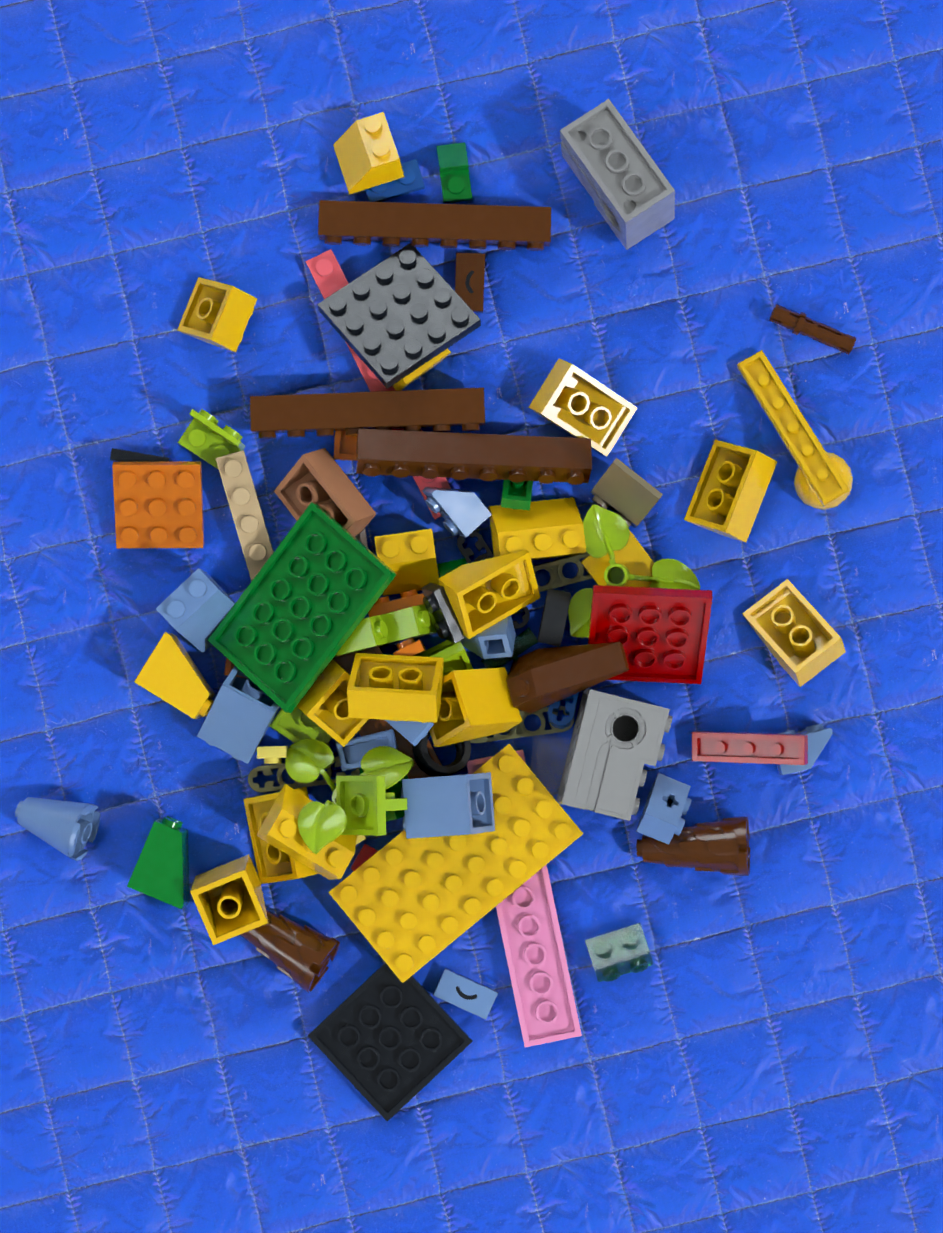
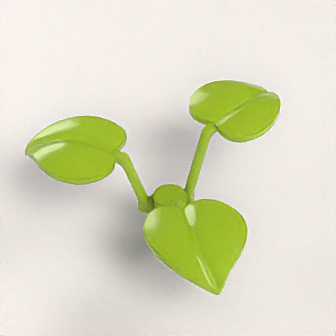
[568,505,700,638]
[285,739,414,854]

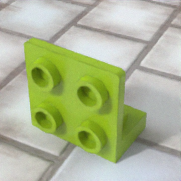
[177,409,246,470]

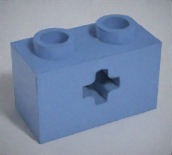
[636,773,692,845]

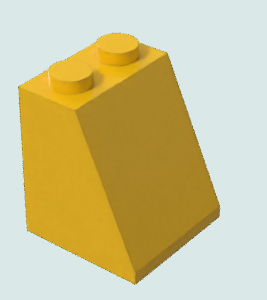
[134,632,215,719]
[429,667,522,747]
[190,854,268,945]

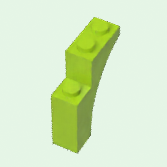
[334,605,436,658]

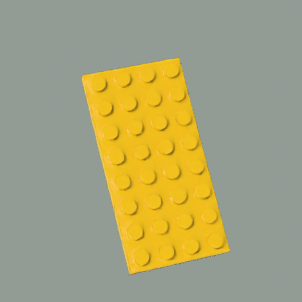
[328,744,583,983]

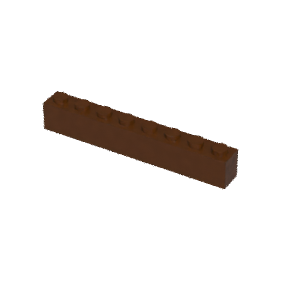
[318,200,551,251]
[250,387,485,439]
[356,429,592,485]

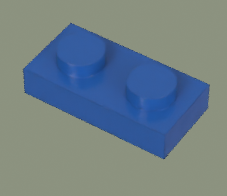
[366,159,425,202]

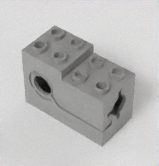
[560,99,675,250]
[556,689,672,821]

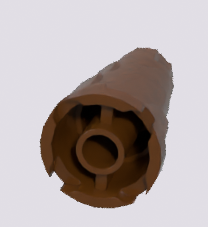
[636,817,750,876]
[240,910,340,993]

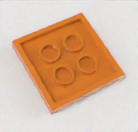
[112,461,204,548]

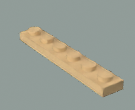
[215,450,274,582]

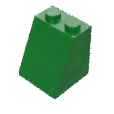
[127,816,190,909]

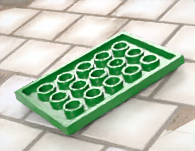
[208,502,397,713]

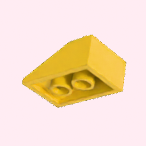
[528,358,637,457]
[438,550,541,639]
[742,579,846,687]

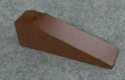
[506,642,629,713]

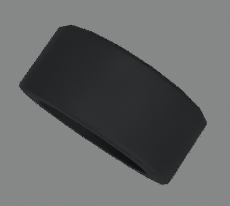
[537,588,571,647]
[412,731,471,777]

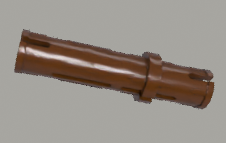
[769,304,856,355]

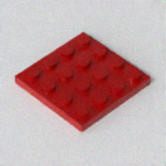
[588,585,713,684]

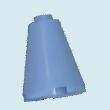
[15,797,100,861]

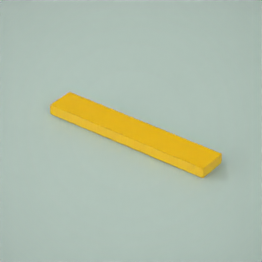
[737,350,850,508]

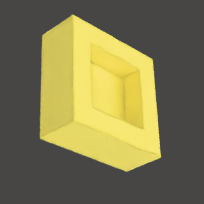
[257,745,288,764]

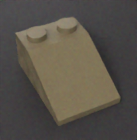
[591,458,663,528]

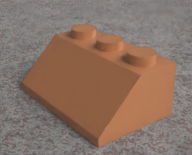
[274,448,376,537]

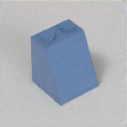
[156,568,235,653]
[197,666,279,764]
[400,772,495,839]

